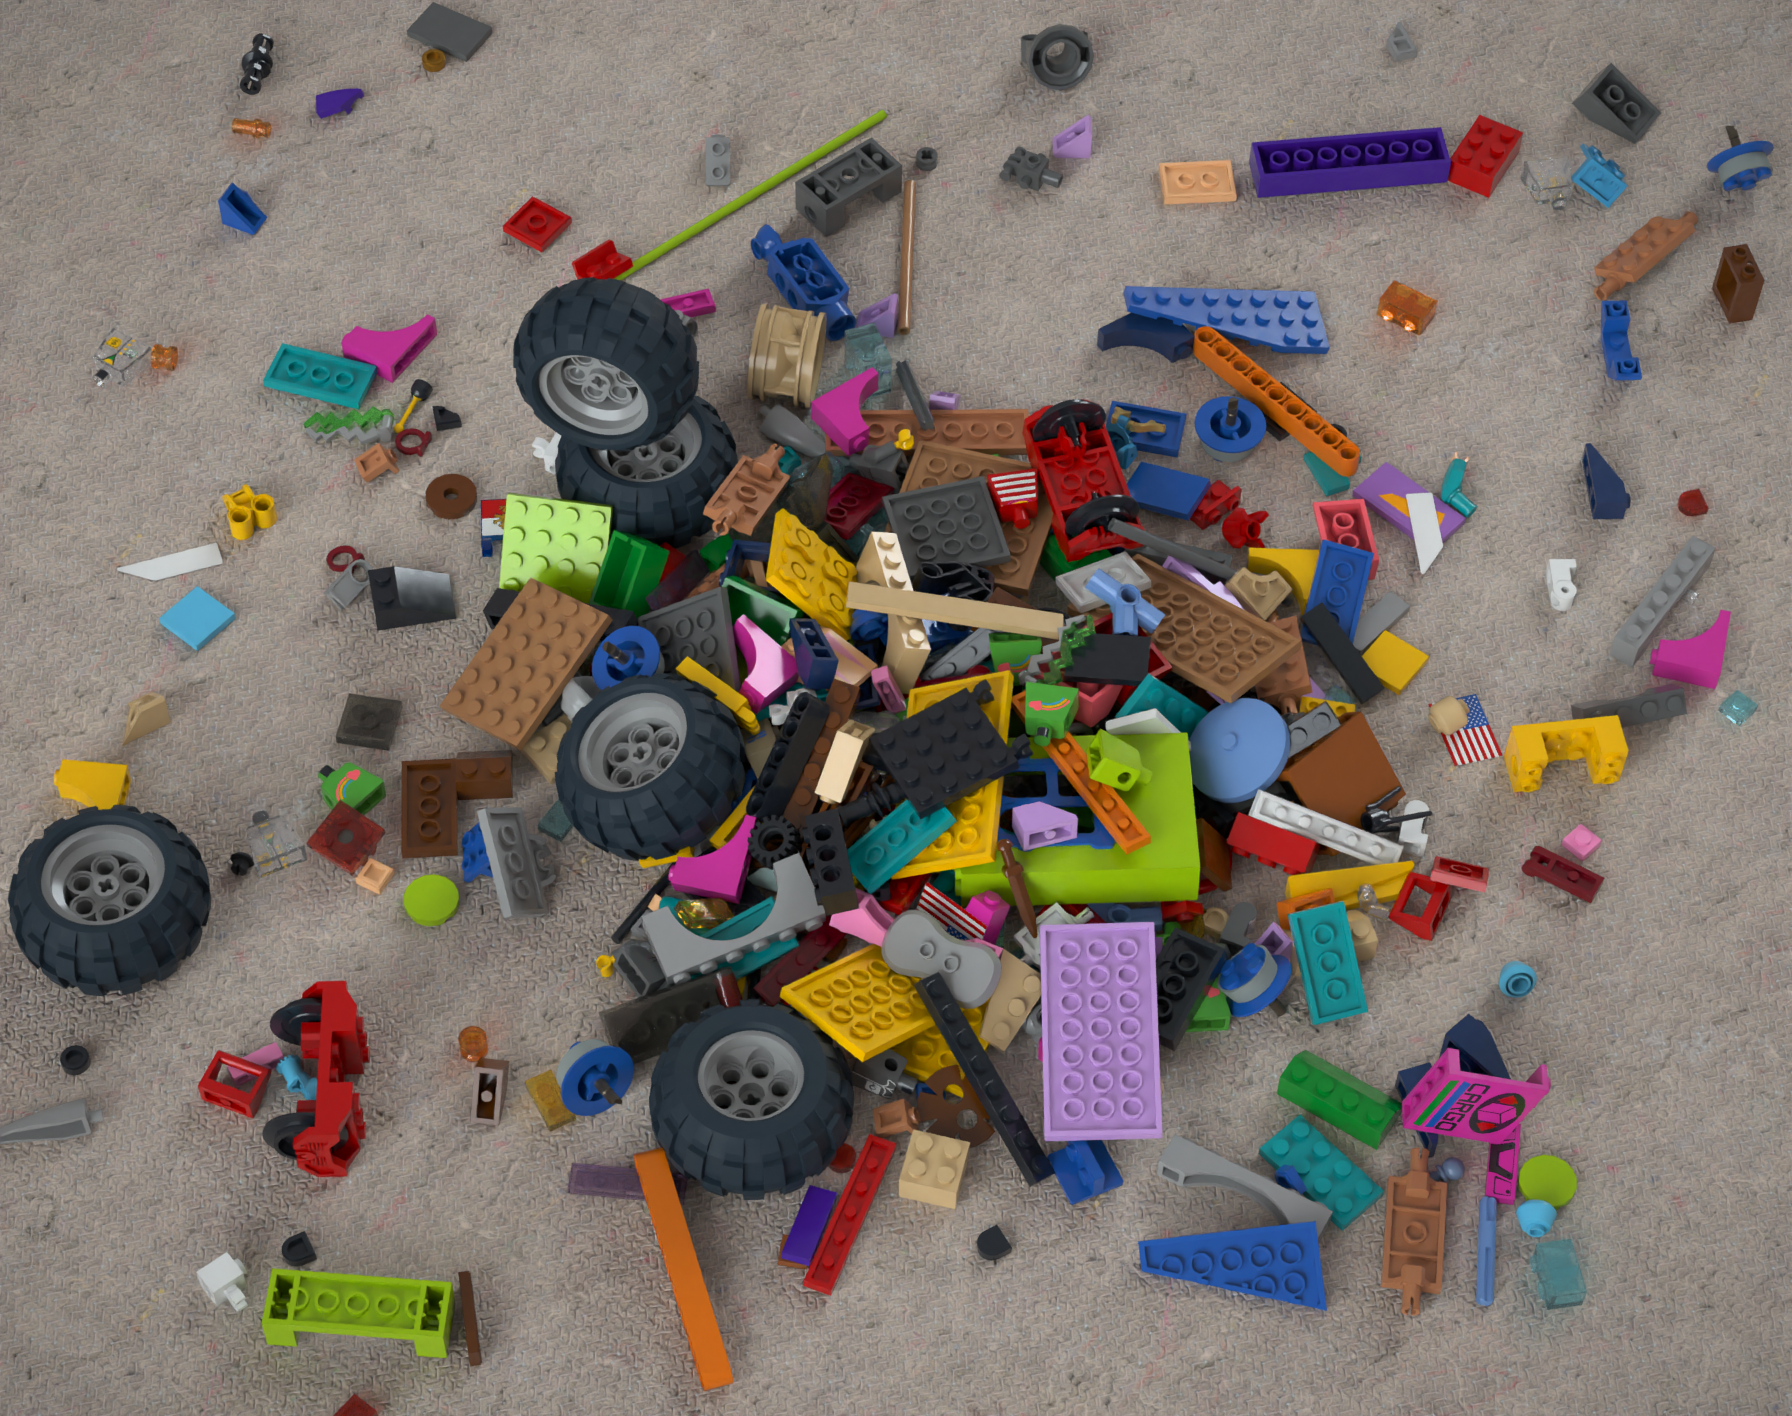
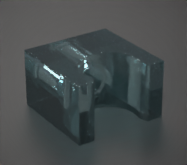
[844,323,892,398]

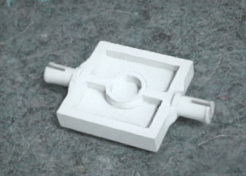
[1013,903,1094,970]

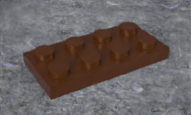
[401,758,458,859]

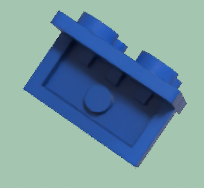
[462,822,493,883]
[1047,1140,1123,1205]

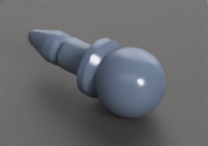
[1429,1157,1465,1183]

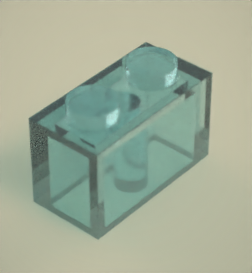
[1530,1239,1587,1310]

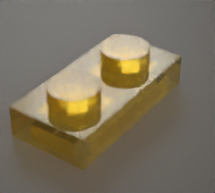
[674,898,735,929]
[525,1070,576,1131]

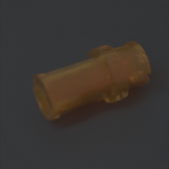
[232,118,272,138]

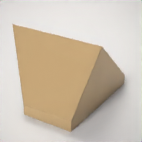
[122,691,171,746]

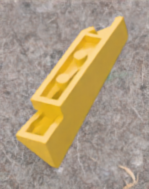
[1285,861,1414,911]

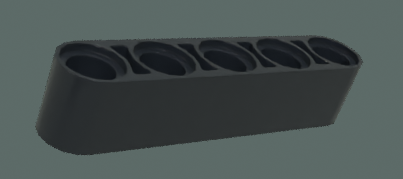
[746,692,830,823]

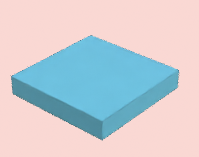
[159,586,236,651]

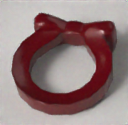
[395,428,432,457]
[326,545,365,575]

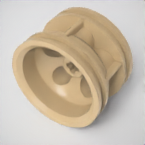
[747,303,827,409]

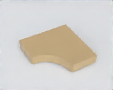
[1224,567,1293,621]

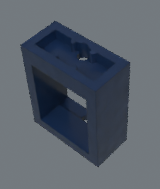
[719,540,788,600]

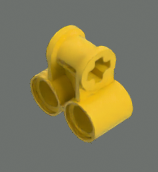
[222,484,277,540]

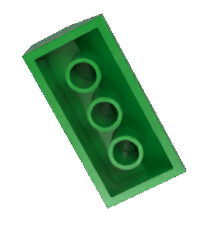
[1277,1050,1402,1150]

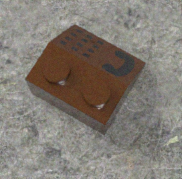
[456,750,513,800]

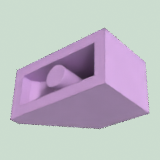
[1012,801,1078,851]

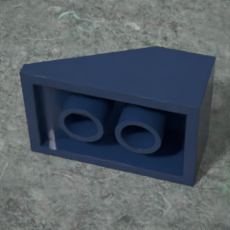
[1439,1014,1511,1079]

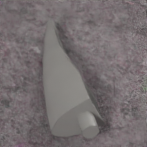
[759,404,850,467]
[0,1098,104,1145]

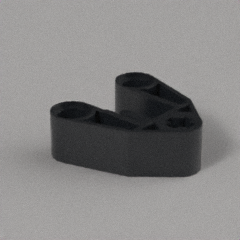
[911,561,995,632]

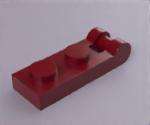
[1521,846,1605,903]

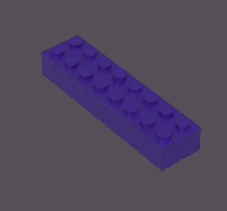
[1249,127,1451,198]

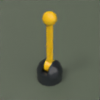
[394,379,433,433]

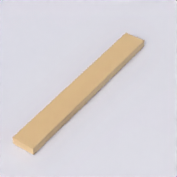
[846,581,1063,640]

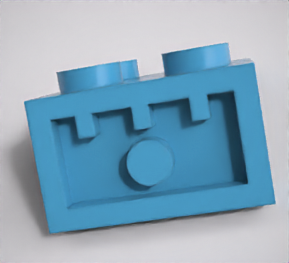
[1571,143,1628,208]

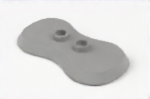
[881,910,1002,1009]

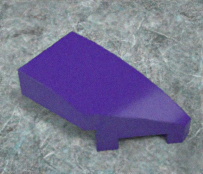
[316,88,364,119]

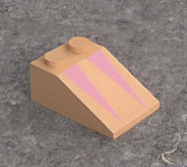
[781,626,878,692]

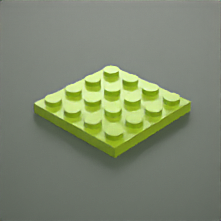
[499,492,613,604]

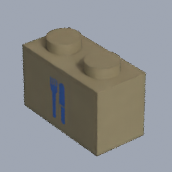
[741,717,780,778]

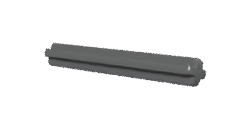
[896,360,935,431]

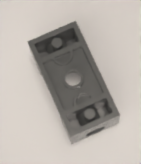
[795,137,902,237]

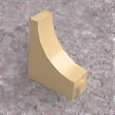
[815,719,876,804]

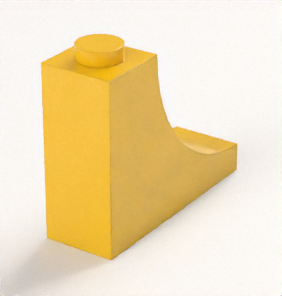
[1247,548,1319,615]
[54,759,131,810]

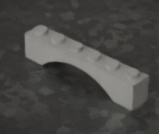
[1609,536,1716,668]
[1157,1134,1333,1244]

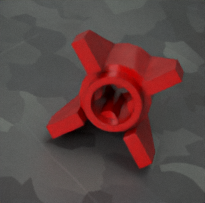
[1222,508,1269,549]

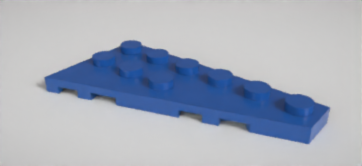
[1138,1221,1327,1311]

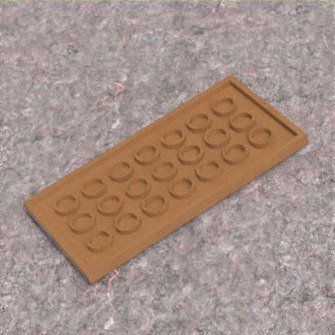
[1067,554,1301,704]

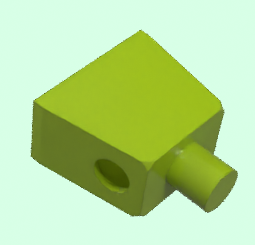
[1086,729,1152,791]

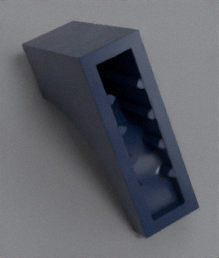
[1097,313,1194,363]

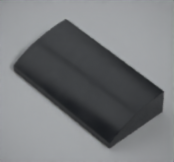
[1156,928,1227,1051]

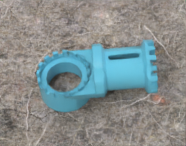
[276,1054,317,1100]

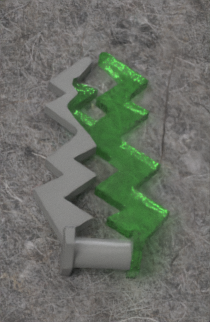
[303,406,395,445]
[1018,615,1096,687]

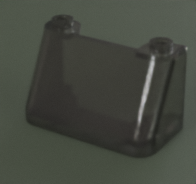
[728,454,834,543]

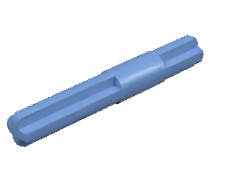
[1476,1196,1497,1306]

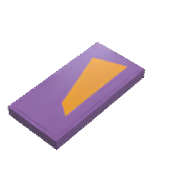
[1352,462,1466,543]

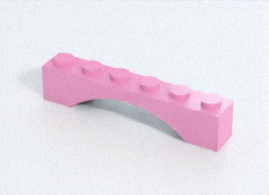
[829,888,1003,959]

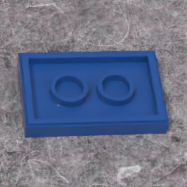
[1106,401,1187,458]
[1127,461,1211,521]

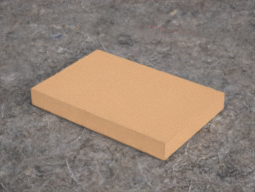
[1158,160,1237,205]

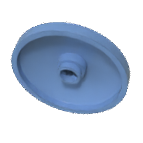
[1189,698,1290,803]

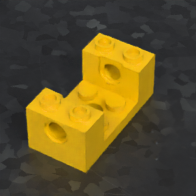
[1504,715,1629,792]

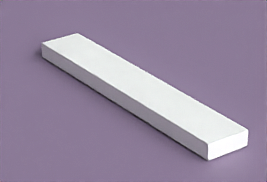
[1248,789,1404,865]

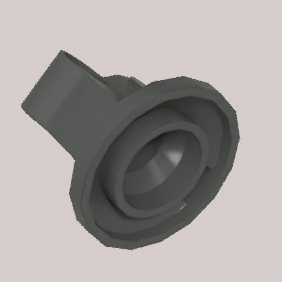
[1021,24,1094,90]

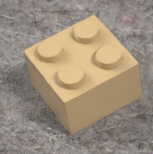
[899,1130,970,1209]

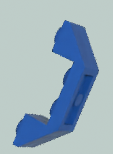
[1601,300,1642,380]

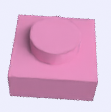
[1561,824,1602,862]

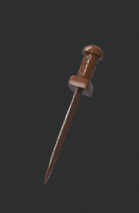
[996,839,1038,938]

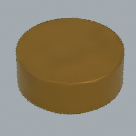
[422,49,446,72]

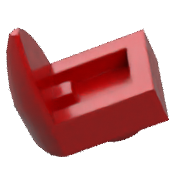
[1161,901,1204,924]

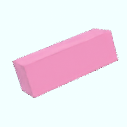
[871,665,906,715]
[227,1042,284,1087]

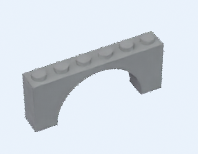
[641,853,826,985]

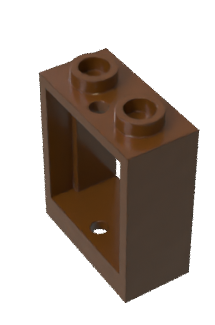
[1712,244,1765,324]

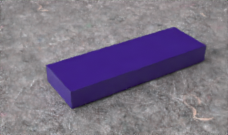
[781,1185,837,1267]

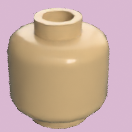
[1428,696,1470,736]

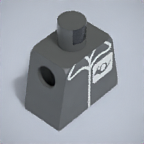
[851,1049,918,1099]

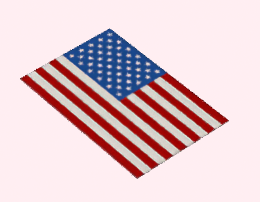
[1428,694,1503,766]
[916,882,987,940]

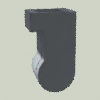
[1219,902,1257,956]

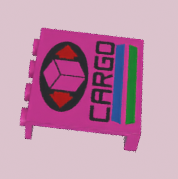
[1402,1048,1551,1144]

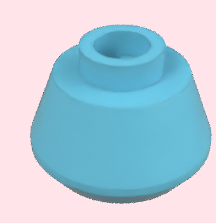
[1499,961,1537,998]
[1516,1199,1557,1237]

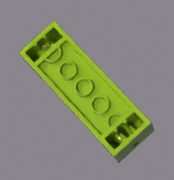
[262,1268,456,1358]

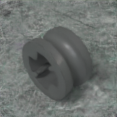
[916,147,938,171]

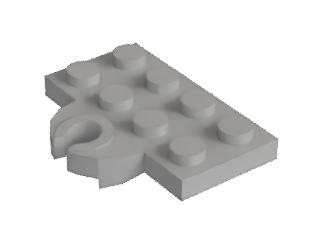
[477,807,557,919]

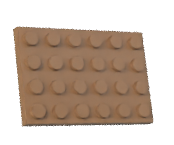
[440,577,613,751]

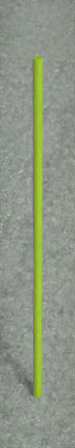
[614,110,887,280]

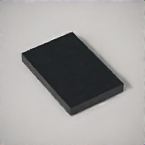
[1064,632,1151,686]

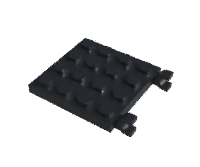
[869,679,1033,820]

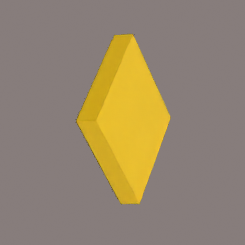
[1362,630,1429,695]

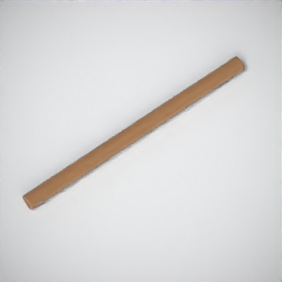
[898,180,916,335]

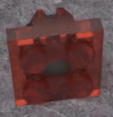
[306,800,386,876]

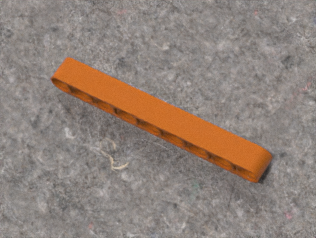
[1193,327,1360,477]
[634,1147,733,1391]

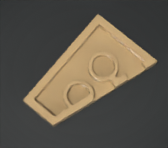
[979,949,1041,1052]

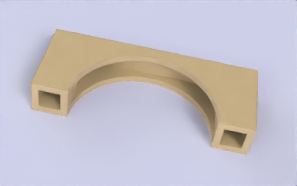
[855,531,931,694]

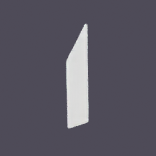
[1406,493,1443,574]
[117,543,223,581]

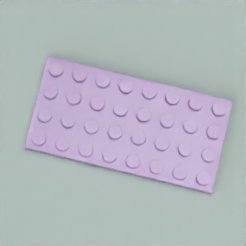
[1040,922,1162,1141]

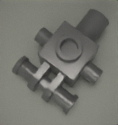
[999,146,1063,191]

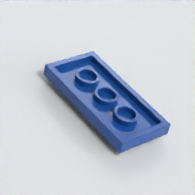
[1300,539,1374,646]

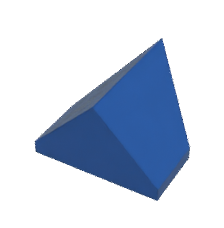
[218,183,267,235]

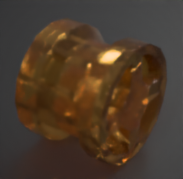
[151,344,178,371]
[458,1026,488,1062]

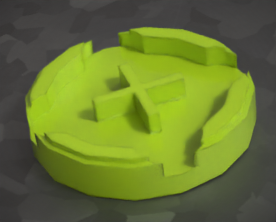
[403,874,460,927]
[1518,1155,1577,1210]

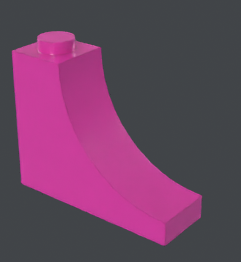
[341,314,437,383]
[811,367,879,456]
[1649,610,1731,689]
[733,615,799,714]
[669,815,758,904]
[965,890,1010,945]

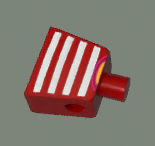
[987,468,1037,529]

